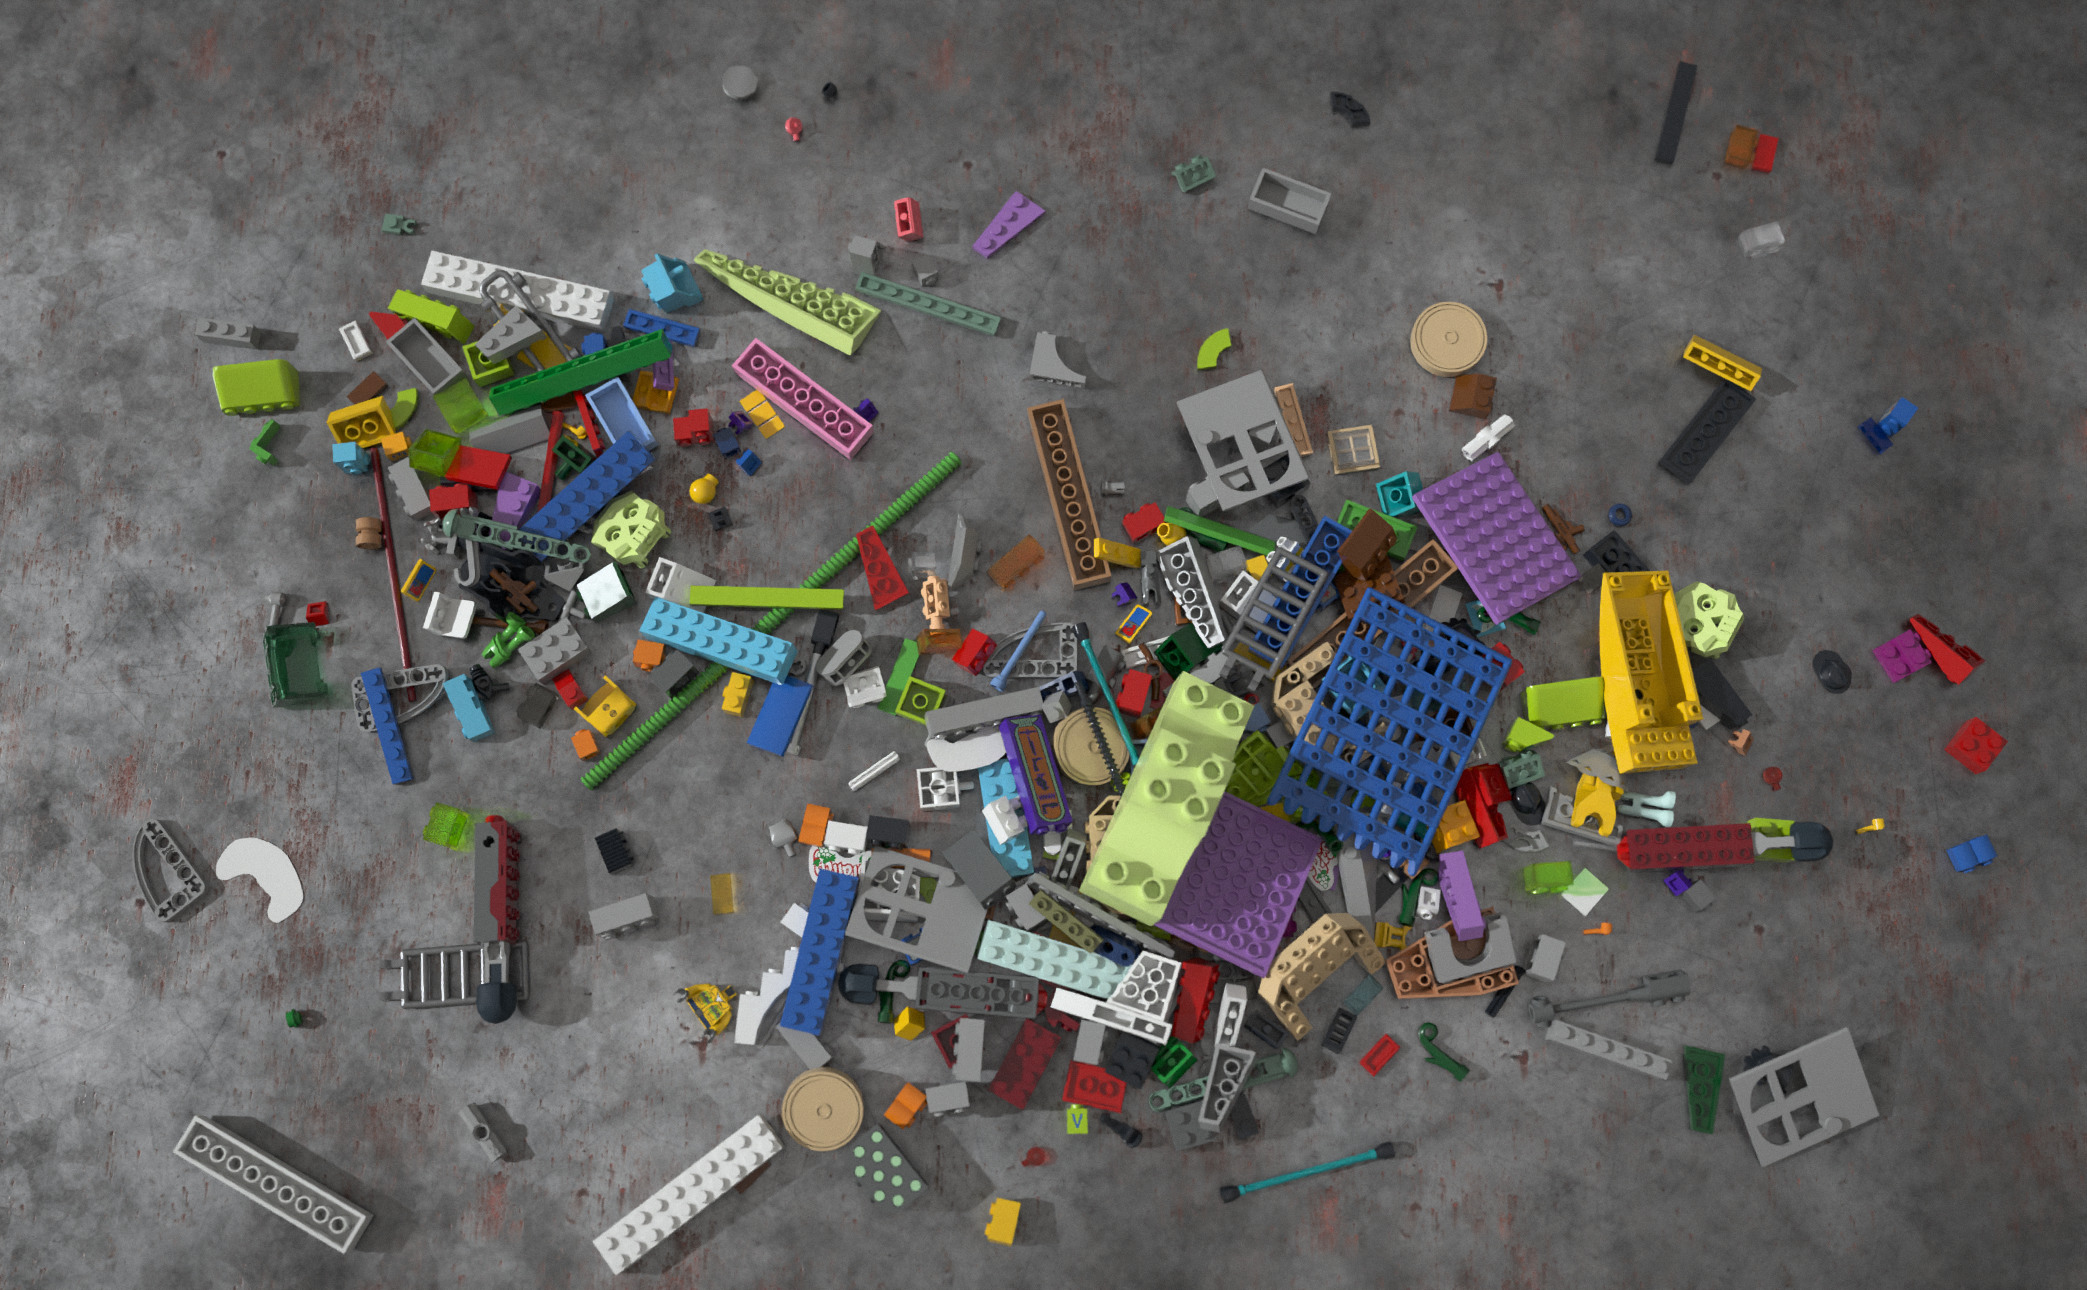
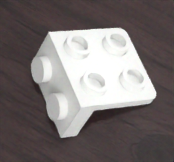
[423,592,477,639]
[843,666,887,708]

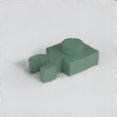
[382,214,417,236]

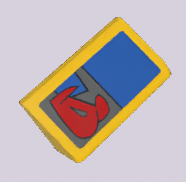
[401,559,437,602]
[1115,604,1153,645]

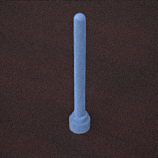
[990,610,1046,692]

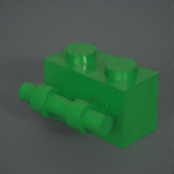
[1151,1036,1198,1088]

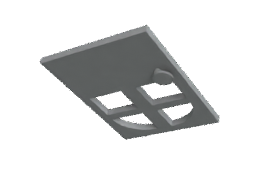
[1177,370,1310,512]
[845,846,987,973]
[1729,1027,1879,1167]

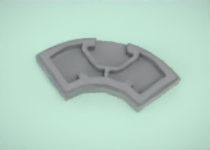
[1503,822,1550,852]

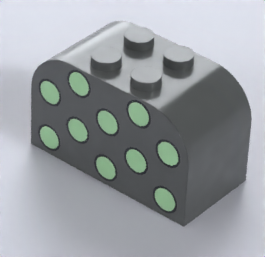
[847,1123,930,1212]

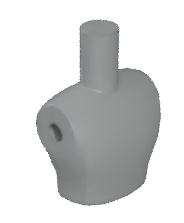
[769,819,798,857]

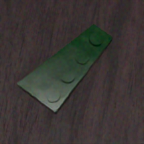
[1684,1045,1725,1135]

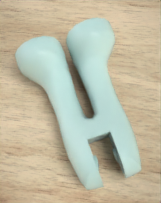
[1616,791,1676,828]

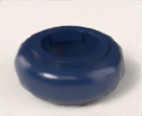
[1608,503,1632,526]

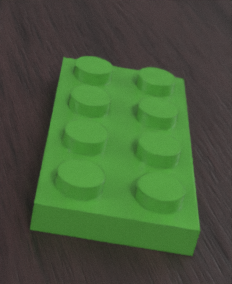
[1337,499,1417,561]

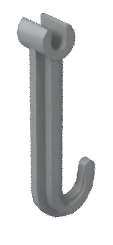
[454,507,482,587]

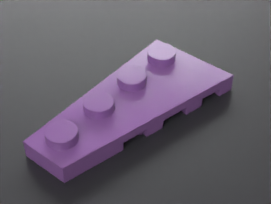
[973,191,1045,259]

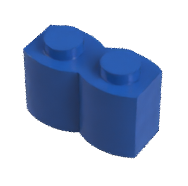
[1946,834,1997,873]

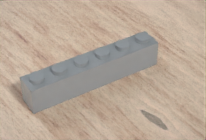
[924,687,1043,740]
[1545,1020,1672,1080]

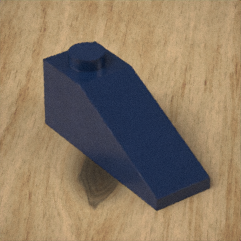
[1039,671,1090,703]

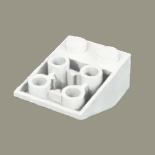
[645,557,716,613]
[1219,571,1276,633]

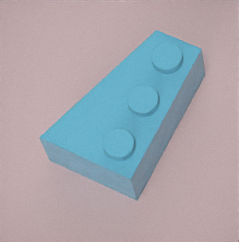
[442,674,495,742]

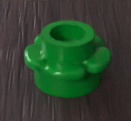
[286,1009,302,1028]

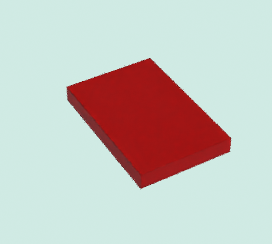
[445,445,512,490]
[1062,1060,1127,1113]

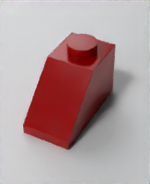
[368,312,408,339]
[553,668,589,710]

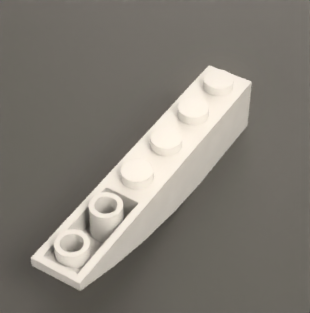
[1051,988,1172,1045]

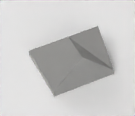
[544,550,585,591]

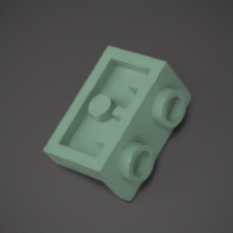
[1171,155,1216,192]
[1497,750,1545,789]

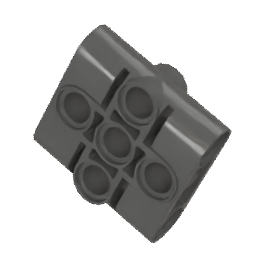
[1193,945,1257,1004]

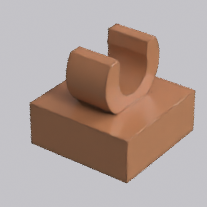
[1728,729,1754,756]

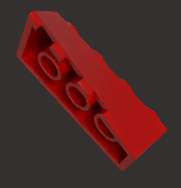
[1455,763,1508,849]
[1171,957,1220,1044]

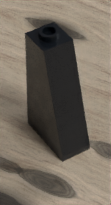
[1692,658,1752,730]

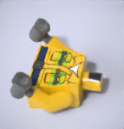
[674,983,737,1043]

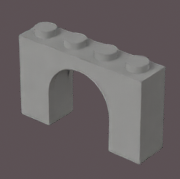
[1424,912,1516,983]

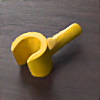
[562,422,588,440]
[1856,818,1885,834]

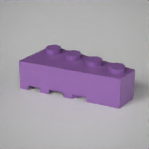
[489,472,541,552]
[1438,851,1486,941]

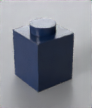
[713,427,742,460]

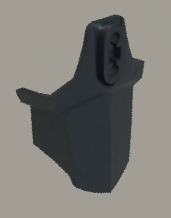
[459,542,565,625]

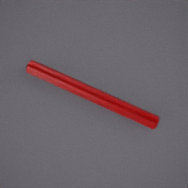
[537,411,564,513]

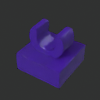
[853,398,879,422]
[728,411,754,434]
[1112,582,1138,605]
[1663,869,1692,896]

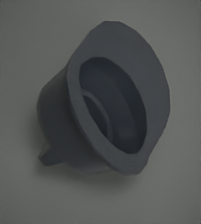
[1813,650,1852,694]
[1509,782,1546,825]

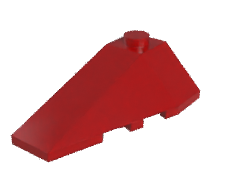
[1910,614,1986,685]

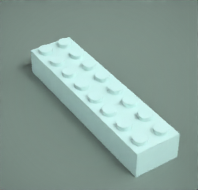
[976,920,1132,999]

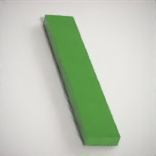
[1164,506,1275,556]

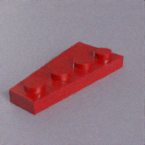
[573,390,606,458]
[856,525,909,610]

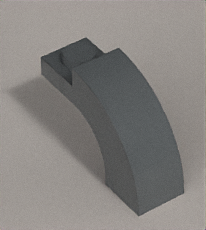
[1214,669,1264,698]

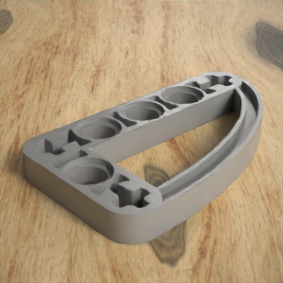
[983,623,1077,679]
[351,664,448,732]
[132,819,208,922]

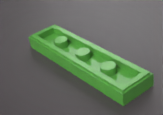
[877,638,923,716]

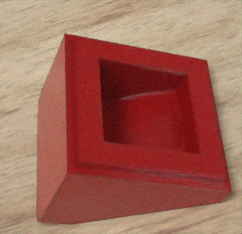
[306,601,329,627]

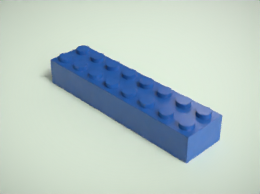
[519,431,657,562]
[1248,516,1352,670]
[780,869,860,1036]

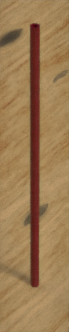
[370,448,417,702]

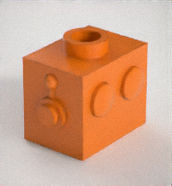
[633,640,667,672]

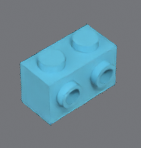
[332,442,370,475]

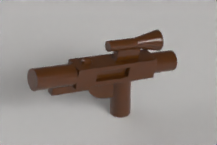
[1542,504,1585,554]
[490,568,538,614]

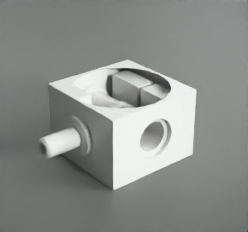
[917,767,974,812]

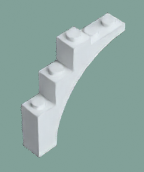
[734,947,846,1045]

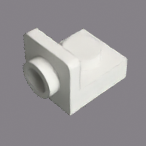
[1415,886,1440,920]

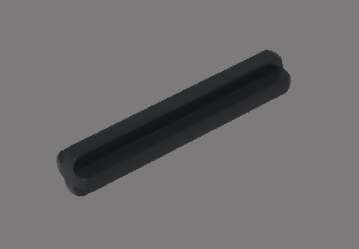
[1485,965,1525,1018]

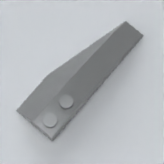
[1156,536,1226,649]
[1332,825,1377,940]

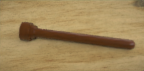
[472,616,549,635]

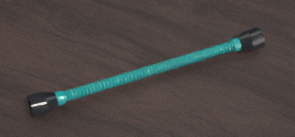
[1071,622,1140,770]
[1219,1141,1395,1204]

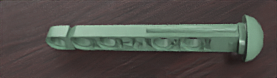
[443,509,591,563]
[1149,1048,1299,1112]

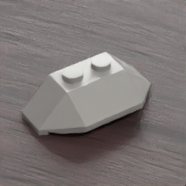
[947,513,982,591]

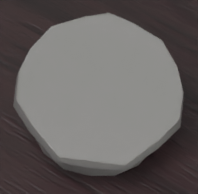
[722,66,758,100]

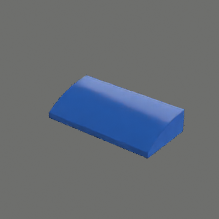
[747,676,814,757]

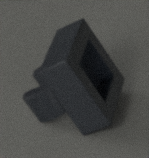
[708,506,733,532]

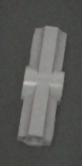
[459,1102,508,1162]

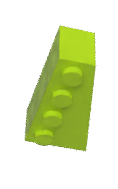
[388,289,474,345]

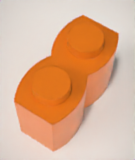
[798,803,834,848]
[884,1082,928,1130]

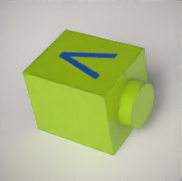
[1067,1104,1088,1134]

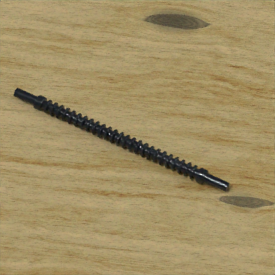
[1074,680,1126,800]

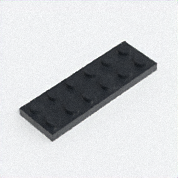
[1659,378,1756,484]

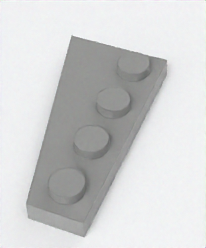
[1541,786,1623,847]

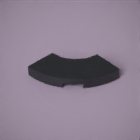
[1330,92,1371,127]

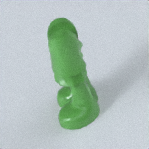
[481,612,535,668]

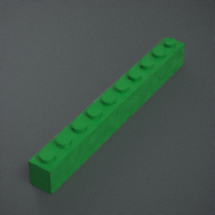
[489,329,672,416]

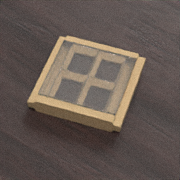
[1327,425,1380,475]

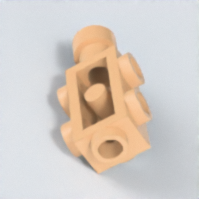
[921,576,950,635]

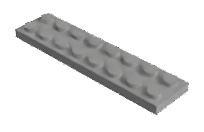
[1025,872,1175,959]

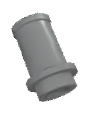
[1101,480,1125,495]

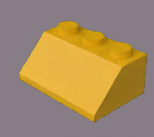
[326,396,396,448]

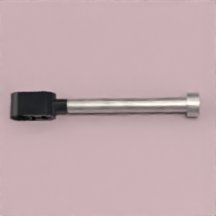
[785,609,839,757]

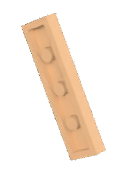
[1274,383,1313,457]

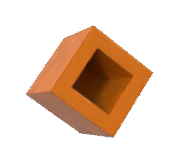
[571,729,602,761]

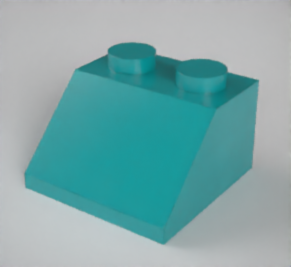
[1376,471,1423,518]

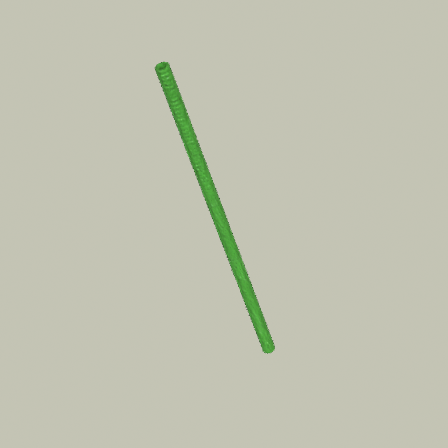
[581,452,962,791]

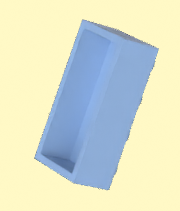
[585,377,659,451]

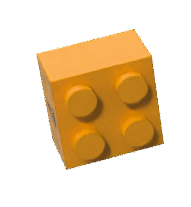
[1426,800,1480,853]

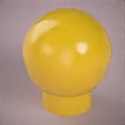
[689,473,719,504]
[1157,522,1186,546]

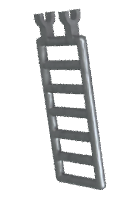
[1219,547,1329,694]
[378,940,529,1009]

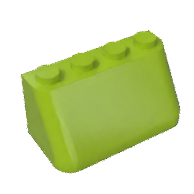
[213,359,300,416]
[1520,677,1605,731]

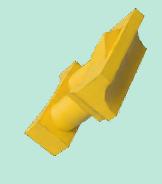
[1374,922,1412,951]

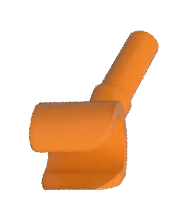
[1584,923,1612,935]

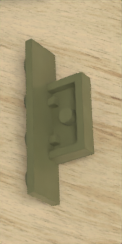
[1029,889,1103,954]

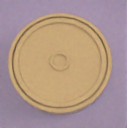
[1410,302,1487,377]
[1051,707,1130,785]
[782,1067,864,1151]

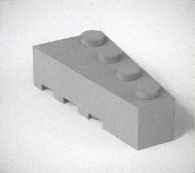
[1162,645,1240,698]
[1199,1044,1257,1133]

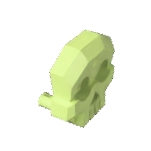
[591,491,671,568]
[1674,581,1744,659]

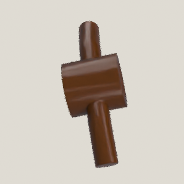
[1138,642,1163,700]

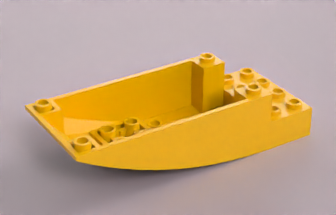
[1600,571,1703,774]

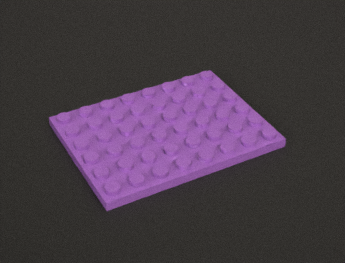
[1412,452,1582,625]
[1154,791,1322,978]

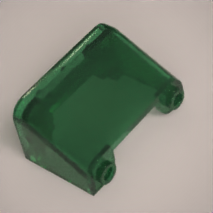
[263,622,328,708]

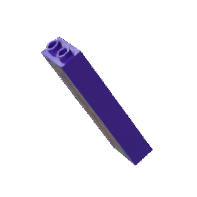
[999,714,1073,835]

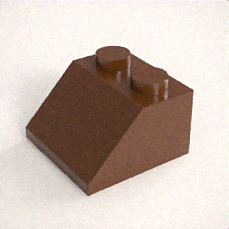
[1449,373,1497,419]

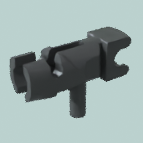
[1140,550,1161,606]

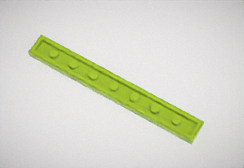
[689,585,844,610]

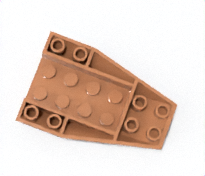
[1386,907,1519,999]

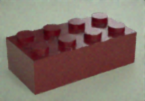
[988,1018,1062,1110]

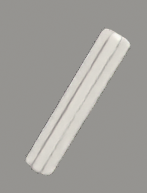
[848,751,900,791]

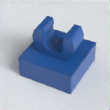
[736,449,762,476]

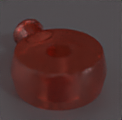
[1763,766,1783,791]
[1021,1147,1045,1167]

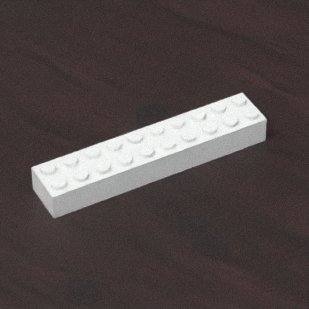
[421,251,614,333]
[593,1114,785,1275]
[173,1115,374,1254]

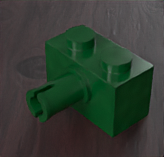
[552,435,597,481]

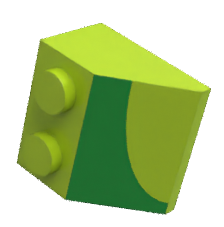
[1501,717,1554,753]

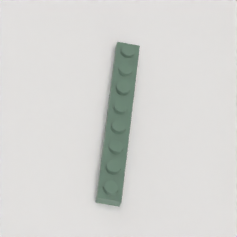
[855,272,1001,337]

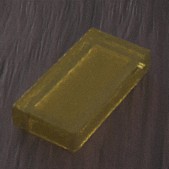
[710,873,734,915]

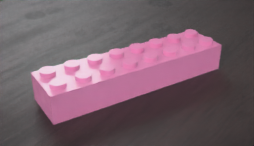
[732,338,874,460]

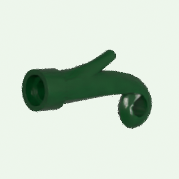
[1179,507,1228,555]
[1477,606,1541,636]
[1295,819,1343,854]
[1398,868,1439,928]
[877,960,910,1024]
[1418,1022,1470,1082]

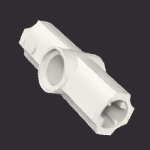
[1462,414,1515,461]

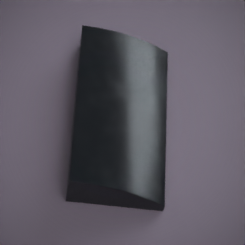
[1583,530,1650,578]

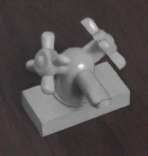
[421,517,461,559]

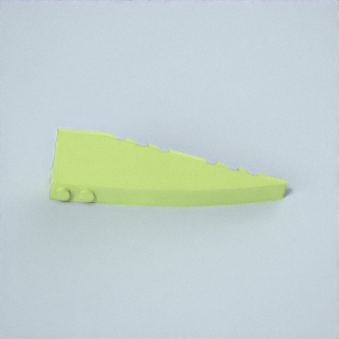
[694,249,881,356]

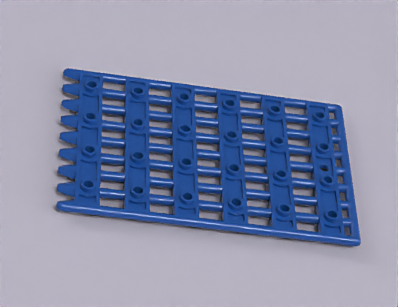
[1267,587,1513,877]

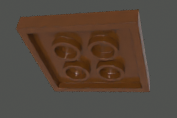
[1334,555,1405,623]

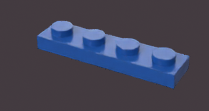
[623,309,700,348]

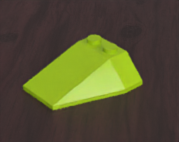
[1224,730,1299,807]

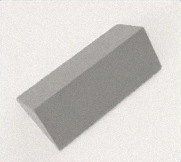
[469,404,550,454]

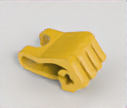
[1571,767,1625,837]

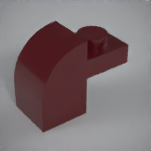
[1045,989,1080,1033]

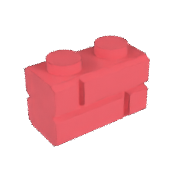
[894,197,923,242]

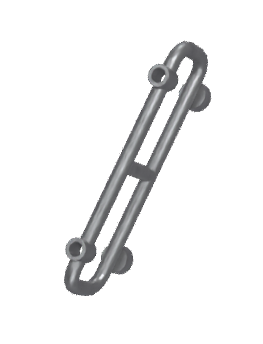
[479,270,583,372]

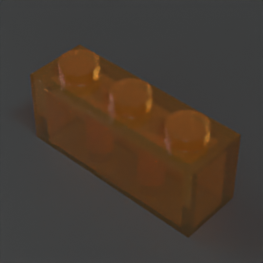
[987,534,1045,591]

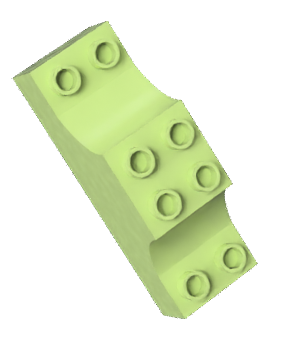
[1079,671,1254,926]

